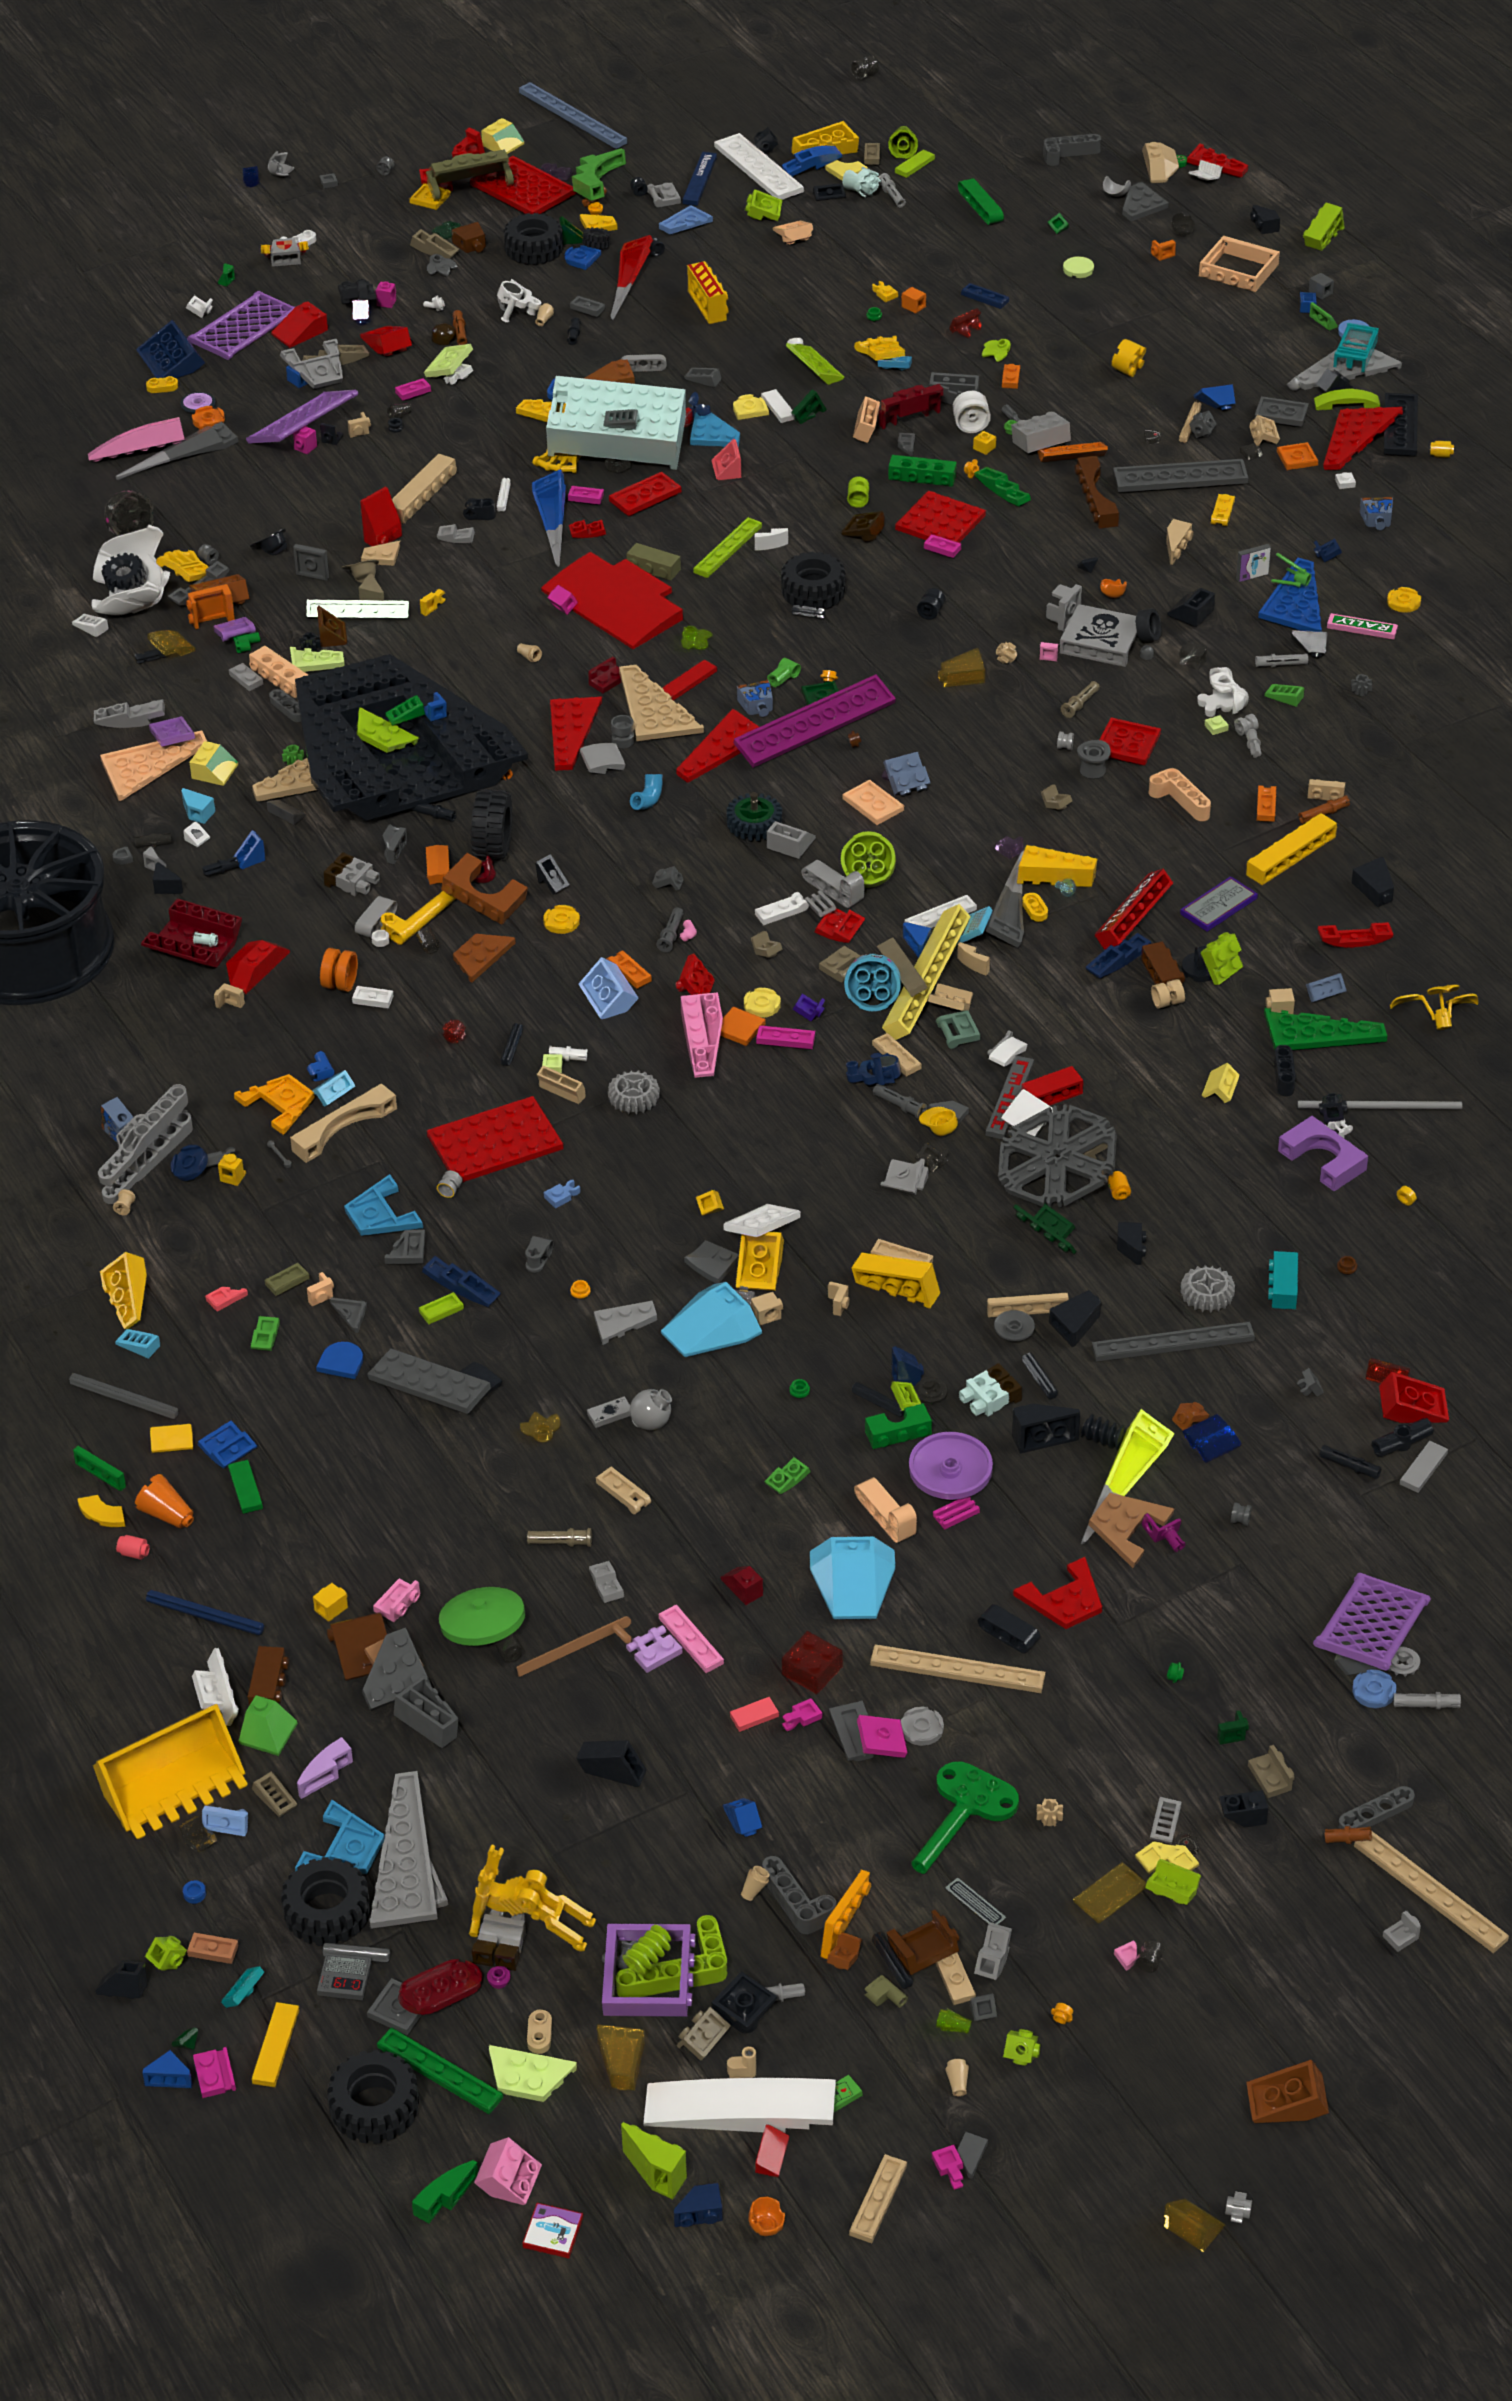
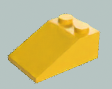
[736,1232,784,1291]

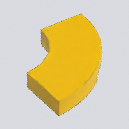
[77,1495,125,1527]

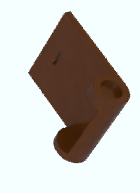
[327,1612,387,1681]

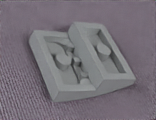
[580,743,626,774]

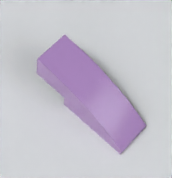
[297,1737,353,1799]

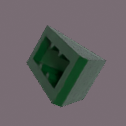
[559,216,583,245]

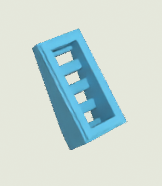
[115,1329,160,1359]

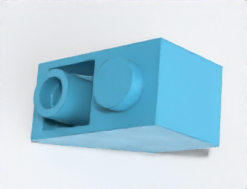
[181,788,215,824]

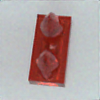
[949,308,981,338]
[1365,1358,1410,1383]

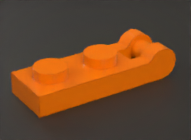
[1257,785,1276,822]
[607,951,652,989]

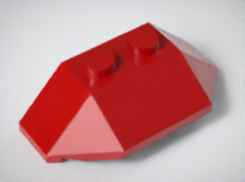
[226,940,290,995]

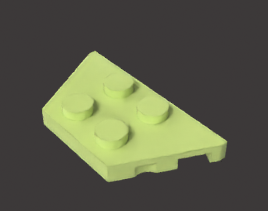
[489,2045,577,2102]

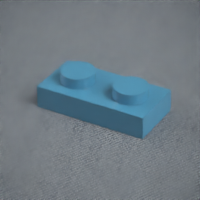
[878,356,912,370]

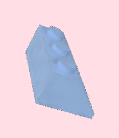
[579,957,638,1019]

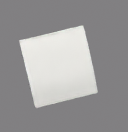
[1001,1089,1053,1137]

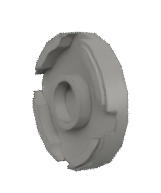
[901,1707,944,1746]

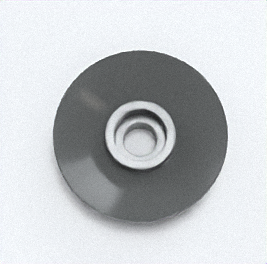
[994,1310,1035,1341]

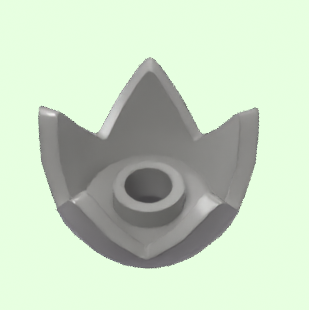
[268,151,294,177]

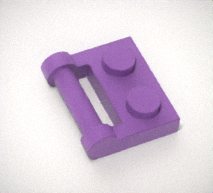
[213,617,256,642]

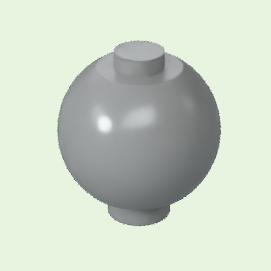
[630,1389,672,1430]

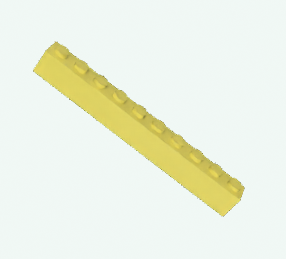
[882,904,971,1040]

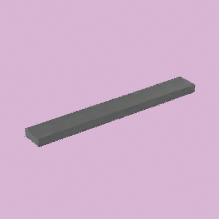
[1092,1322,1255,1362]

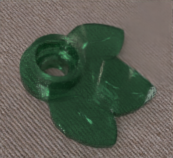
[432,221,461,239]

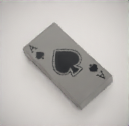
[587,1396,631,1428]

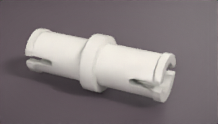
[549,1046,588,1062]

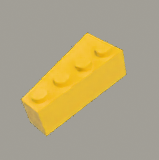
[792,121,859,155]
[1017,845,1097,887]
[852,1253,940,1308]

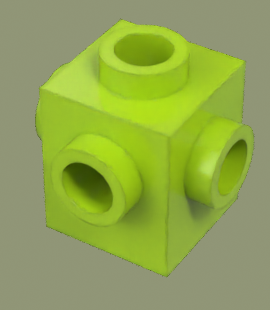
[145,1936,187,1971]
[1003,2029,1041,2065]

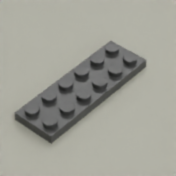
[368,1349,491,1414]

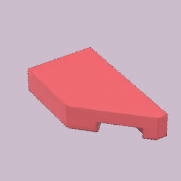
[205,1287,248,1311]

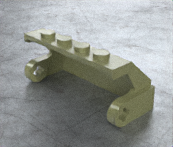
[426,149,514,200]

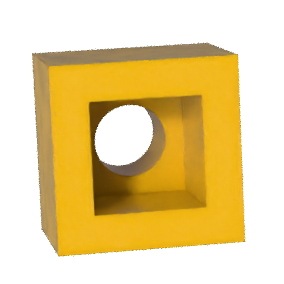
[973,431,996,455]

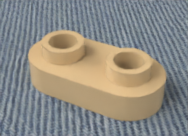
[527,2010,552,2054]

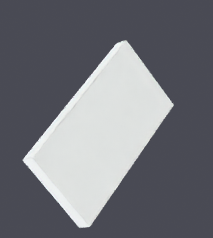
[724,1204,800,1237]

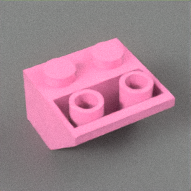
[474,2137,542,2205]

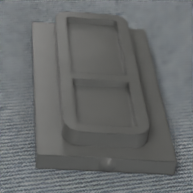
[829,1701,876,1761]

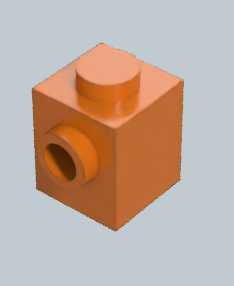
[901,287,926,313]

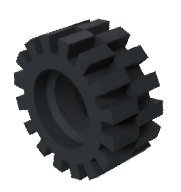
[582,227,611,249]

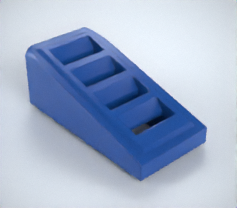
[1300,292,1317,313]

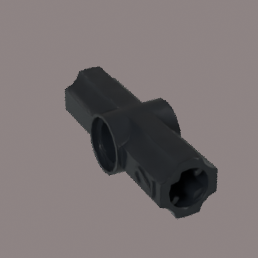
[1371,1418,1434,1457]

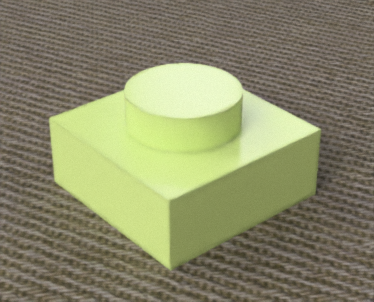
[1205,715,1229,735]
[542,1054,563,1073]

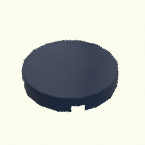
[171,1145,208,1181]

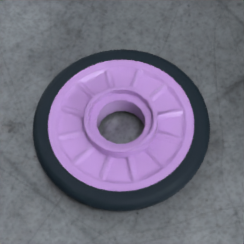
[180,392,216,414]

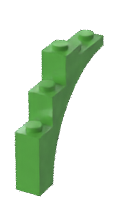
[572,148,626,201]

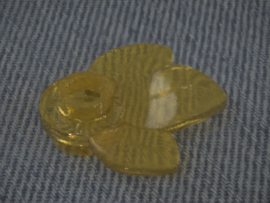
[520,1412,560,1442]

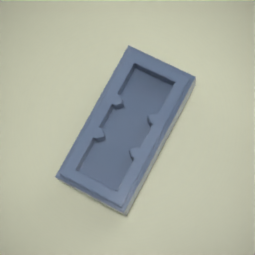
[1306,973,1346,1002]

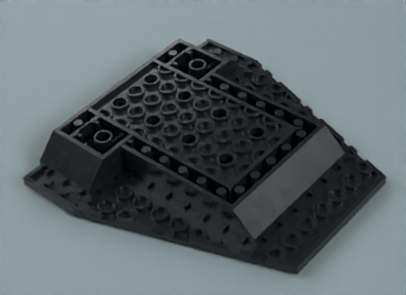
[295,654,528,821]

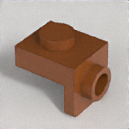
[1172,1402,1209,1431]
[827,1932,861,1970]

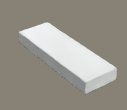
[761,389,795,423]

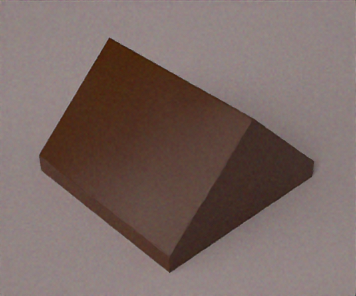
[317,606,347,647]

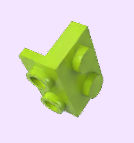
[1145,1859,1201,1905]

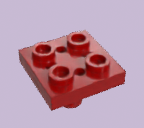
[676,954,715,995]

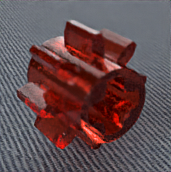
[442,1019,466,1043]

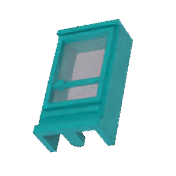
[1333,323,1379,372]

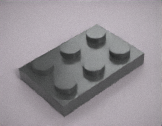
[1255,396,1309,427]

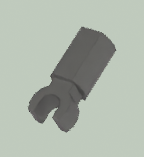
[206,1147,235,1168]

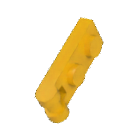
[1211,494,1235,526]

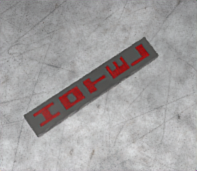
[985,1056,1034,1139]

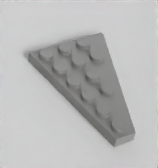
[1294,339,1402,390]

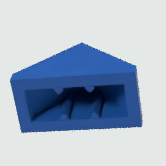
[233,830,265,869]
[903,922,931,958]
[143,2050,192,2088]

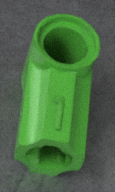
[767,658,801,688]

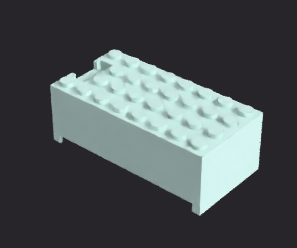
[546,376,686,470]

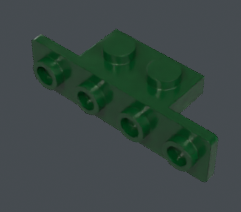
[1013,1204,1077,1254]

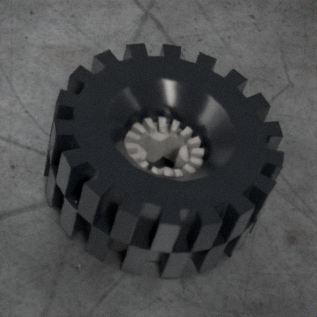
[101,553,147,593]

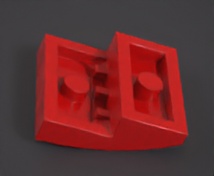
[814,908,865,943]

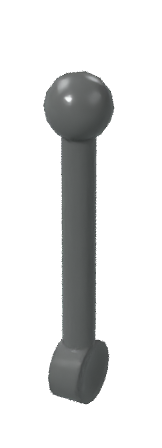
[267,1140,292,1168]

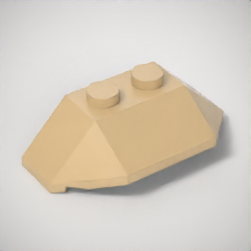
[1142,142,1179,183]

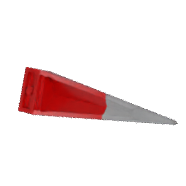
[611,235,653,320]

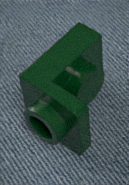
[1217,1710,1249,1745]

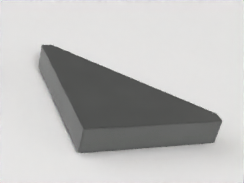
[330,1297,367,1333]

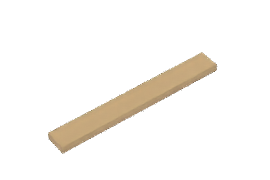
[871,1644,1045,1693]
[1354,1831,1509,1953]

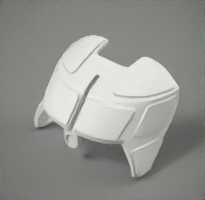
[92,524,170,615]

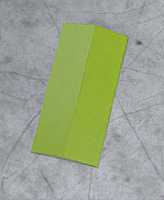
[786,343,844,385]

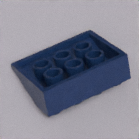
[136,320,205,378]

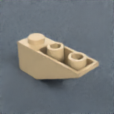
[1166,519,1193,565]

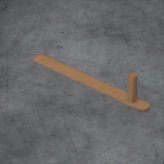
[517,1616,632,1677]

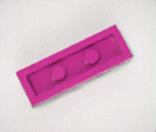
[756,1026,815,1049]

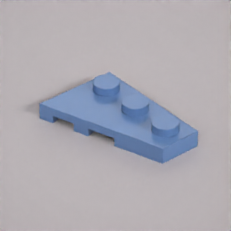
[659,205,713,234]

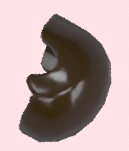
[431,323,456,345]

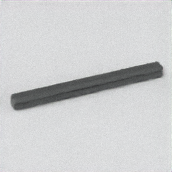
[69,1373,179,1419]

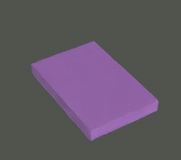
[149,716,195,747]

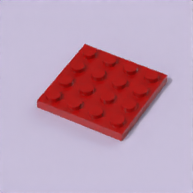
[895,491,986,543]

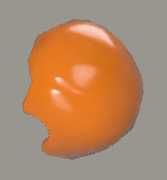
[1100,579,1127,598]
[748,2196,785,2236]

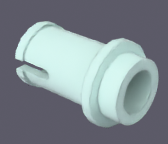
[193,932,218,947]

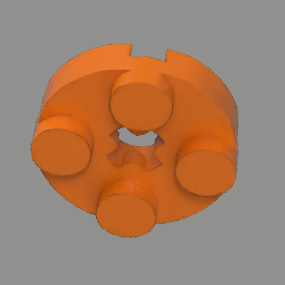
[192,406,225,430]

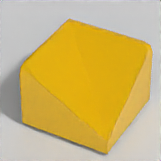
[696,1190,724,1216]

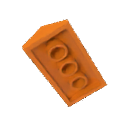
[1037,442,1108,462]

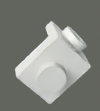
[186,296,213,318]

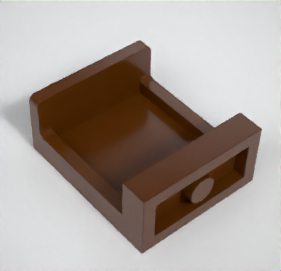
[886,1910,959,1975]

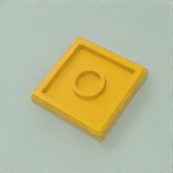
[410,184,451,210]

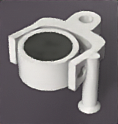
[497,279,542,322]

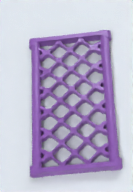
[187,291,295,360]
[246,390,358,443]
[1313,1573,1431,1670]

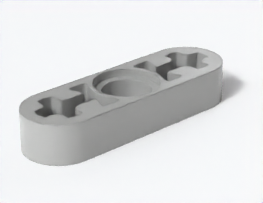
[621,354,667,372]

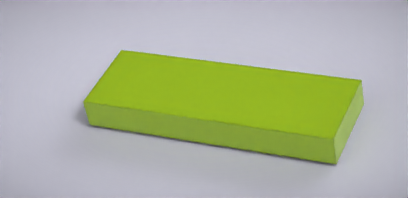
[895,150,935,178]

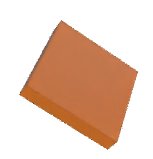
[1277,442,1318,470]
[720,1007,766,1046]

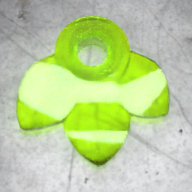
[681,626,712,650]

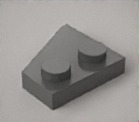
[385,1230,425,1264]

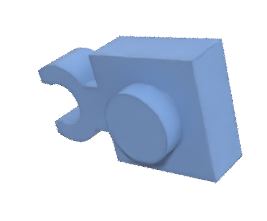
[544,1180,580,1208]

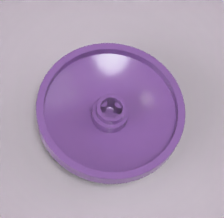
[909,1432,993,1500]

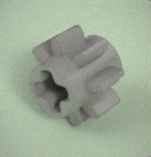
[1225,2191,1252,2223]

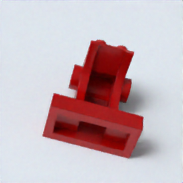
[452,127,485,157]

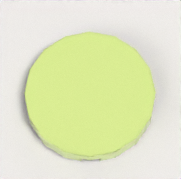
[1063,257,1094,278]

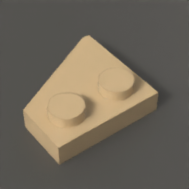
[361,541,400,566]

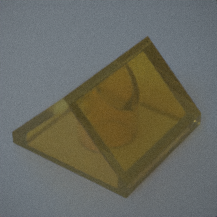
[1163,2199,1225,2252]

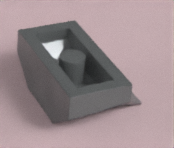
[382,824,407,864]

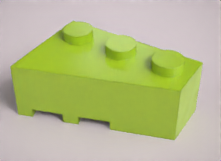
[1303,202,1344,251]

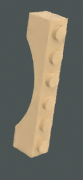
[290,1083,397,1163]

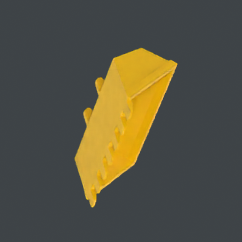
[93,1704,248,1839]

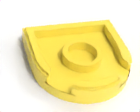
[733,394,769,420]

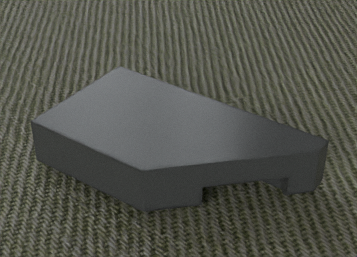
[929,1101,969,1124]
[957,2132,988,2179]

